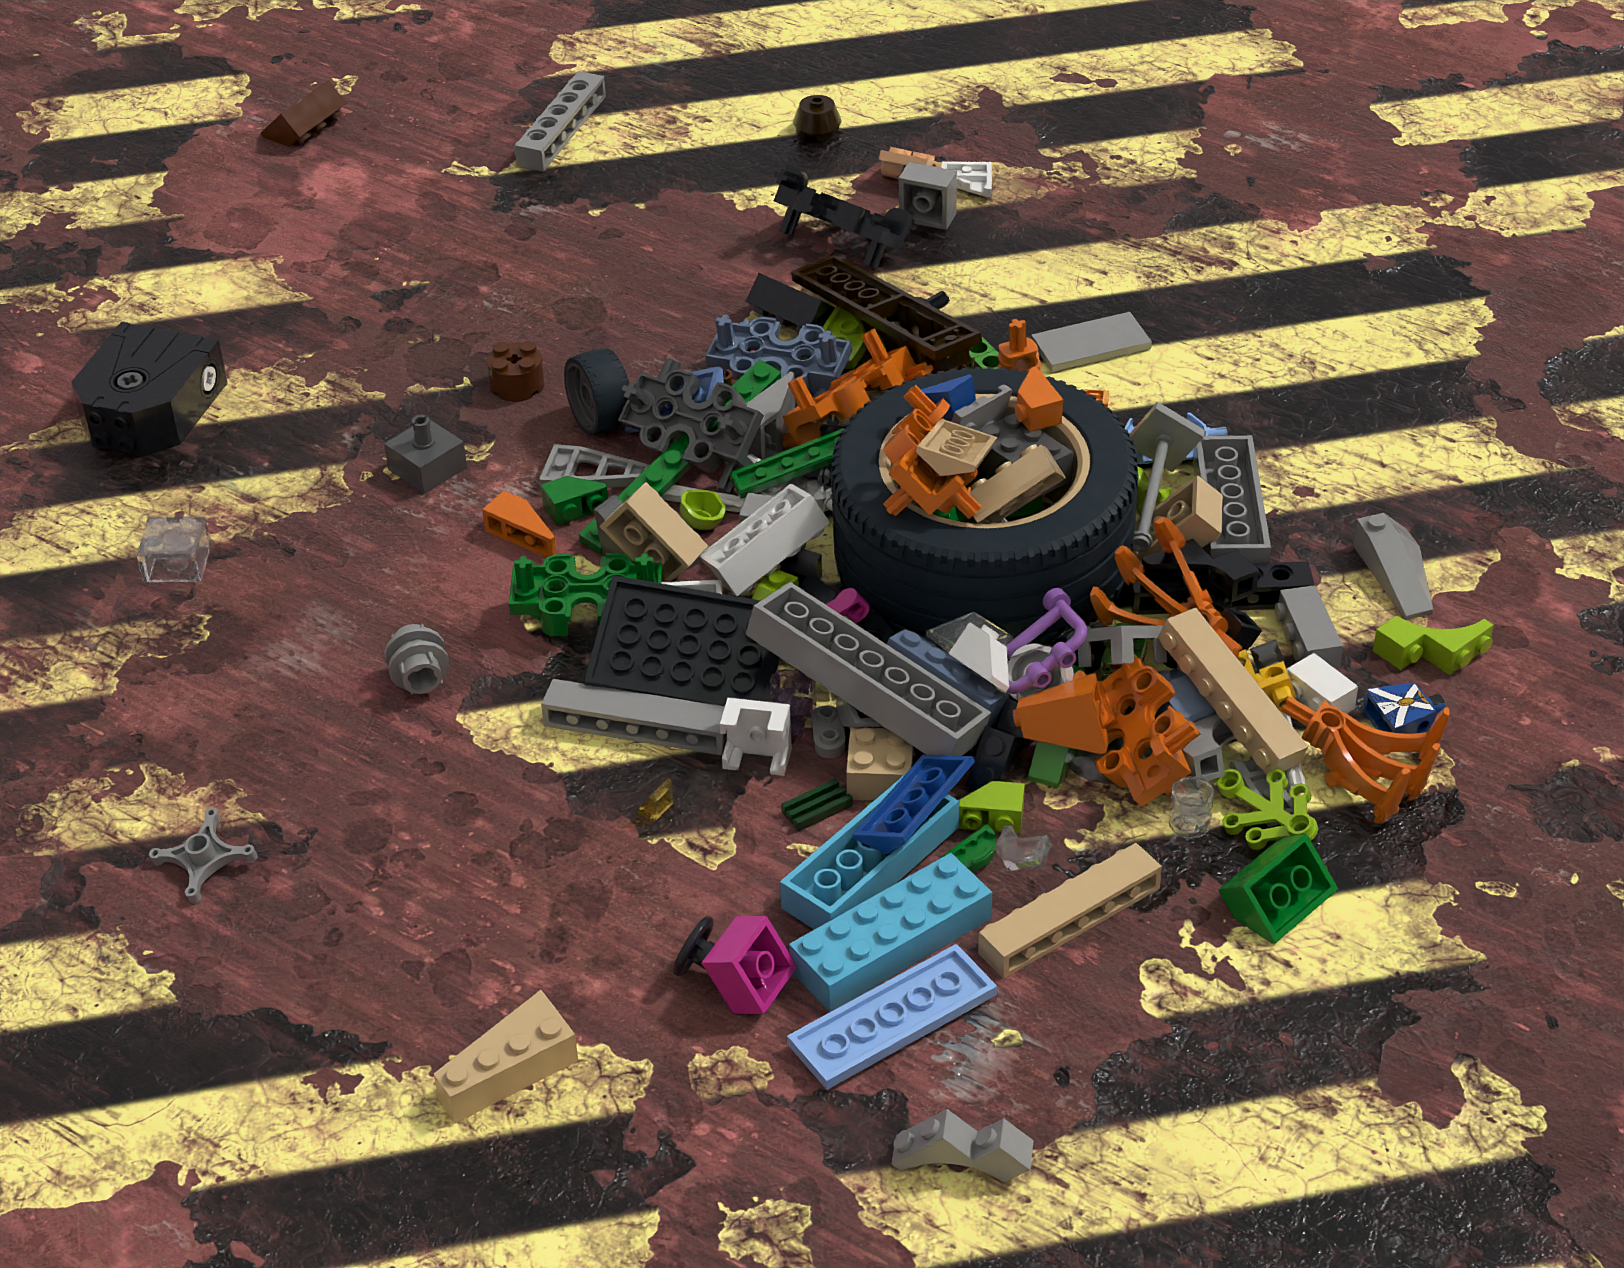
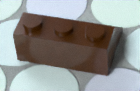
[260,80,347,147]

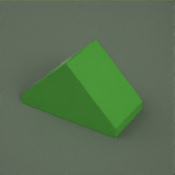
[1028,741,1077,788]

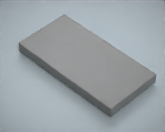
[1031,312,1152,373]

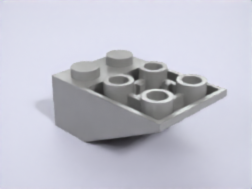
[746,372,795,460]

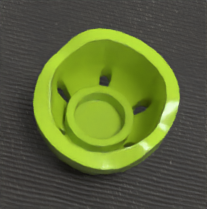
[679,490,726,530]

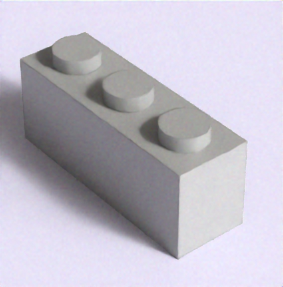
[1275,585,1343,669]

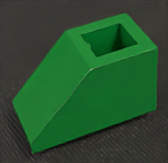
[541,476,608,526]

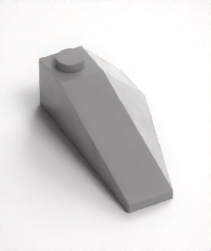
[1353,513,1433,620]

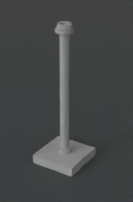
[1129,402,1205,552]

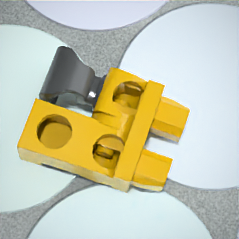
[1237,639,1297,713]

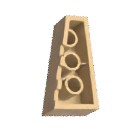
[434,990,578,1124]

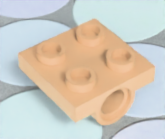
[879,147,942,179]

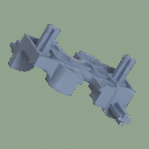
[705,315,852,398]

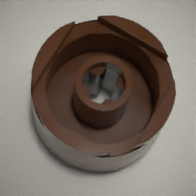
[487,341,545,402]

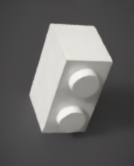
[1287,653,1358,713]

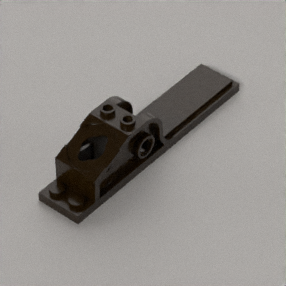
[791,254,982,374]

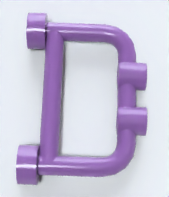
[1000,588,1087,694]

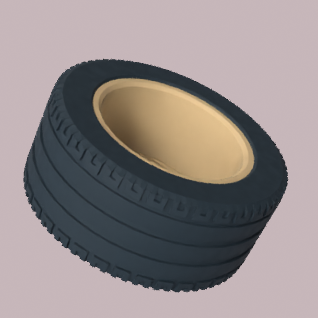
[831,367,1138,652]

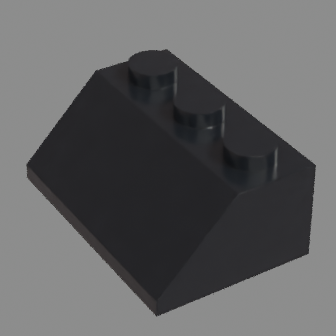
[746,273,835,332]

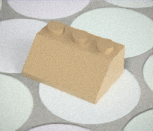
[969,444,1066,524]

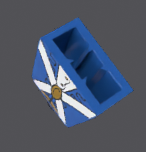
[1363,683,1445,734]

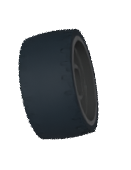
[564,348,629,435]

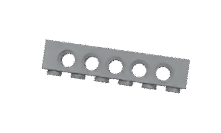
[514,71,606,172]

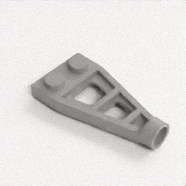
[539,444,649,488]

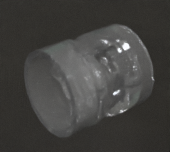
[1169,777,1214,838]

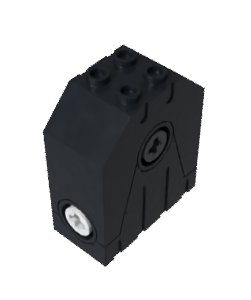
[71,321,228,457]

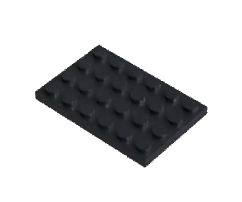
[584,575,781,706]

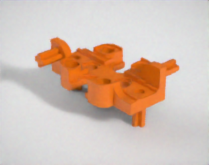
[781,329,933,449]
[883,385,982,519]
[1073,657,1201,807]

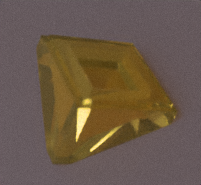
[637,778,673,822]

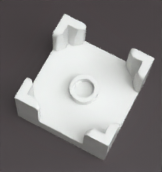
[720,698,792,776]

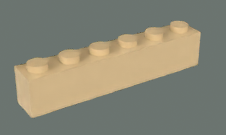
[1158,608,1308,775]
[978,843,1162,979]

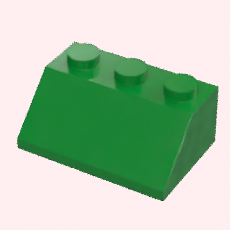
[1218,833,1338,944]

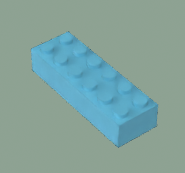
[780,774,959,930]
[789,853,992,1012]

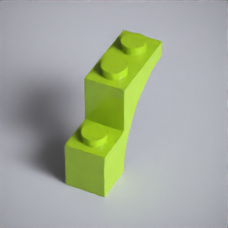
[1373,615,1494,675]

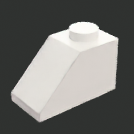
[948,622,1009,692]

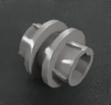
[384,623,450,695]

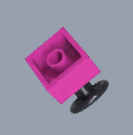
[673,916,797,1014]

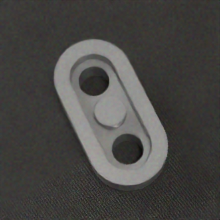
[811,705,846,758]

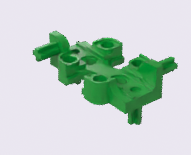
[509,553,663,636]

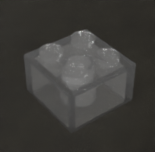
[137,517,211,582]

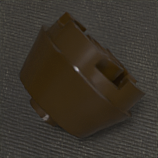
[793,95,842,141]

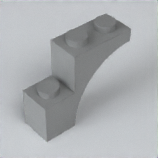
[1182,712,1236,786]
[891,1109,1034,1182]

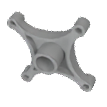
[149,808,258,904]

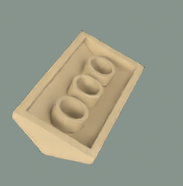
[916,418,997,476]

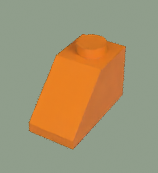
[1014,366,1063,432]

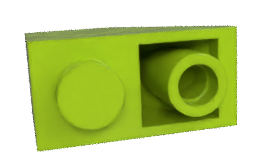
[959,781,1025,834]

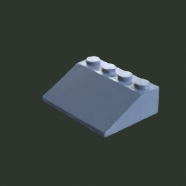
[887,629,1017,727]

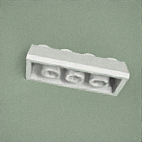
[699,484,830,596]

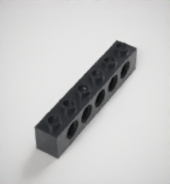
[1128,561,1315,615]

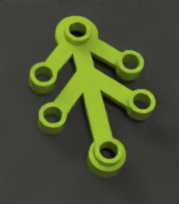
[1216,769,1318,850]

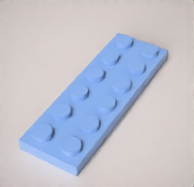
[787,944,997,1090]

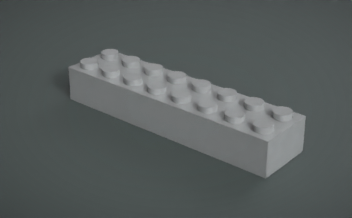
[745,582,991,756]

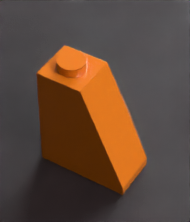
[1013,673,1108,754]

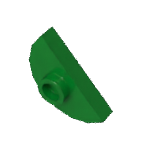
[940,824,997,871]

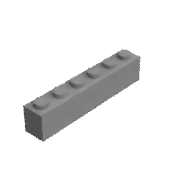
[541,679,727,756]

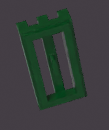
[781,779,853,831]

